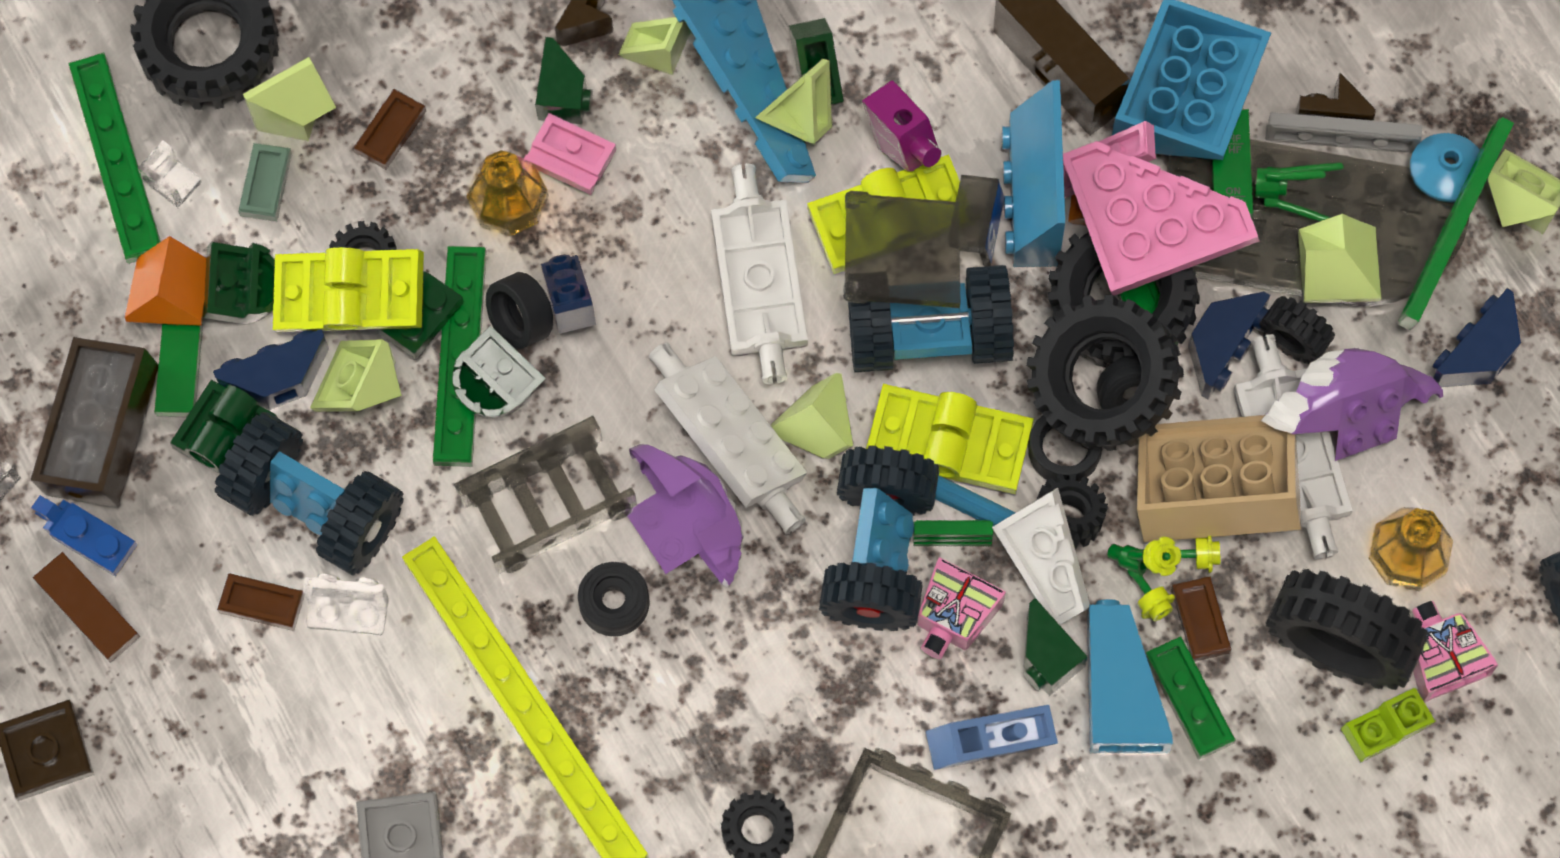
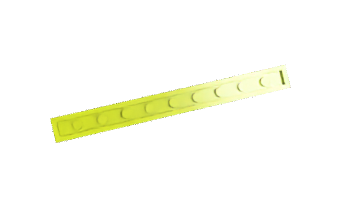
[402,536,649,858]

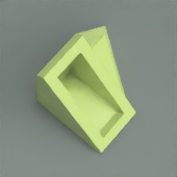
[619,17,691,75]
[755,59,832,144]
[770,373,853,459]

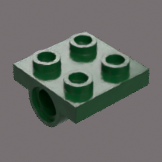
[170,380,278,474]

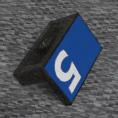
[947,175,1004,266]

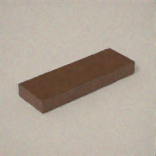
[33,552,140,663]

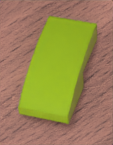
[1341,688,1436,763]

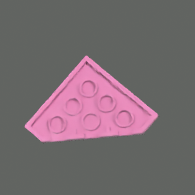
[1063,141,1260,296]

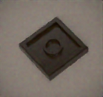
[0,699,94,801]

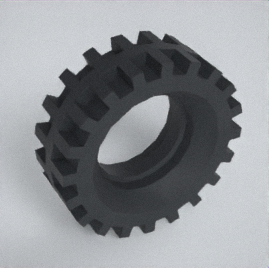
[131,0,279,110]
[1048,232,1200,368]
[1027,295,1184,451]
[1266,569,1428,690]

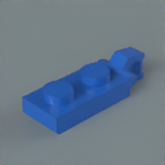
[31,495,138,577]

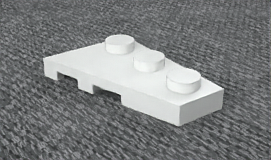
[992,488,1090,625]

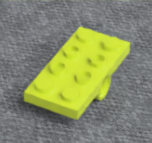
[807,154,976,275]
[273,247,424,332]
[866,384,1034,495]

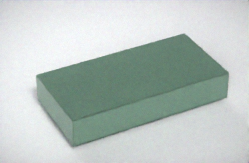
[238,143,292,222]

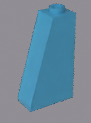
[1087,599,1173,754]

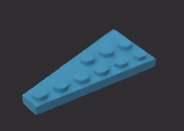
[672,0,816,183]

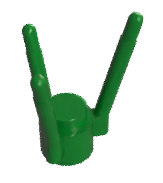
[1255,163,1344,221]

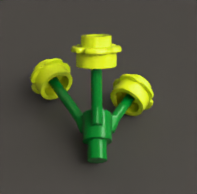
[1107,535,1220,622]

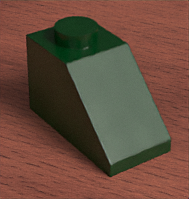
[789,18,844,104]
[535,37,593,125]
[1024,598,1088,696]

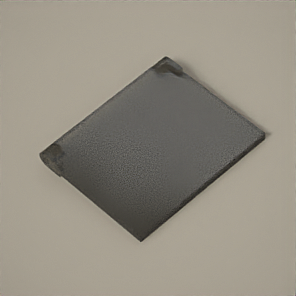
[843,191,961,308]

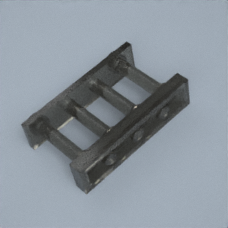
[454,416,637,575]

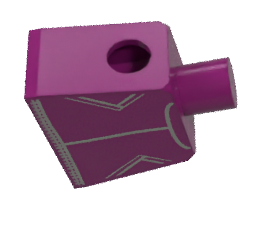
[862,80,942,172]

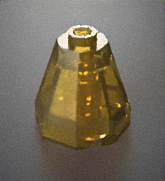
[466,150,549,236]
[1368,507,1453,591]

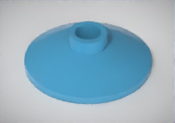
[1410,133,1480,202]

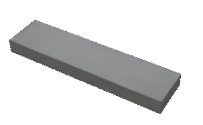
[1266,112,1422,153]

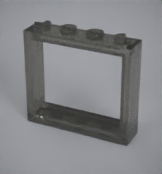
[813,747,1012,858]

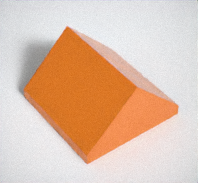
[125,236,206,326]

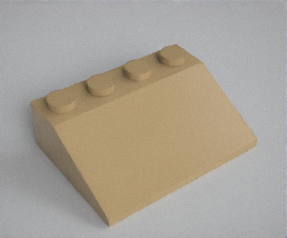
[1137,415,1301,542]

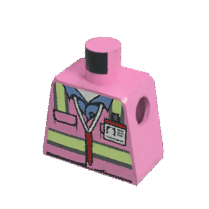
[917,557,1006,660]
[1412,601,1498,702]

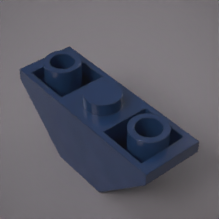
[541,255,596,334]
[1432,288,1521,387]
[1188,291,1271,400]
[213,329,329,410]

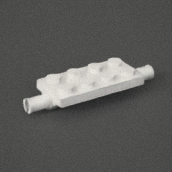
[711,163,808,384]
[1234,334,1353,559]
[649,342,807,534]

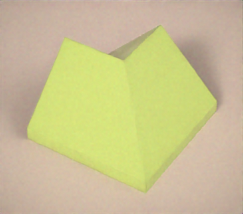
[243,57,336,141]
[1488,149,1560,234]
[1298,214,1381,303]
[310,339,402,412]

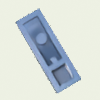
[925,705,1058,770]

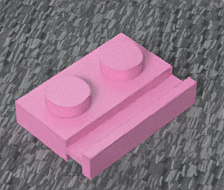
[524,113,617,195]

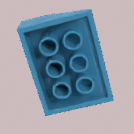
[1112,0,1271,160]
[1002,80,1065,267]

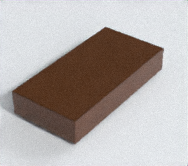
[353,89,427,170]
[217,573,305,631]
[1171,576,1232,662]

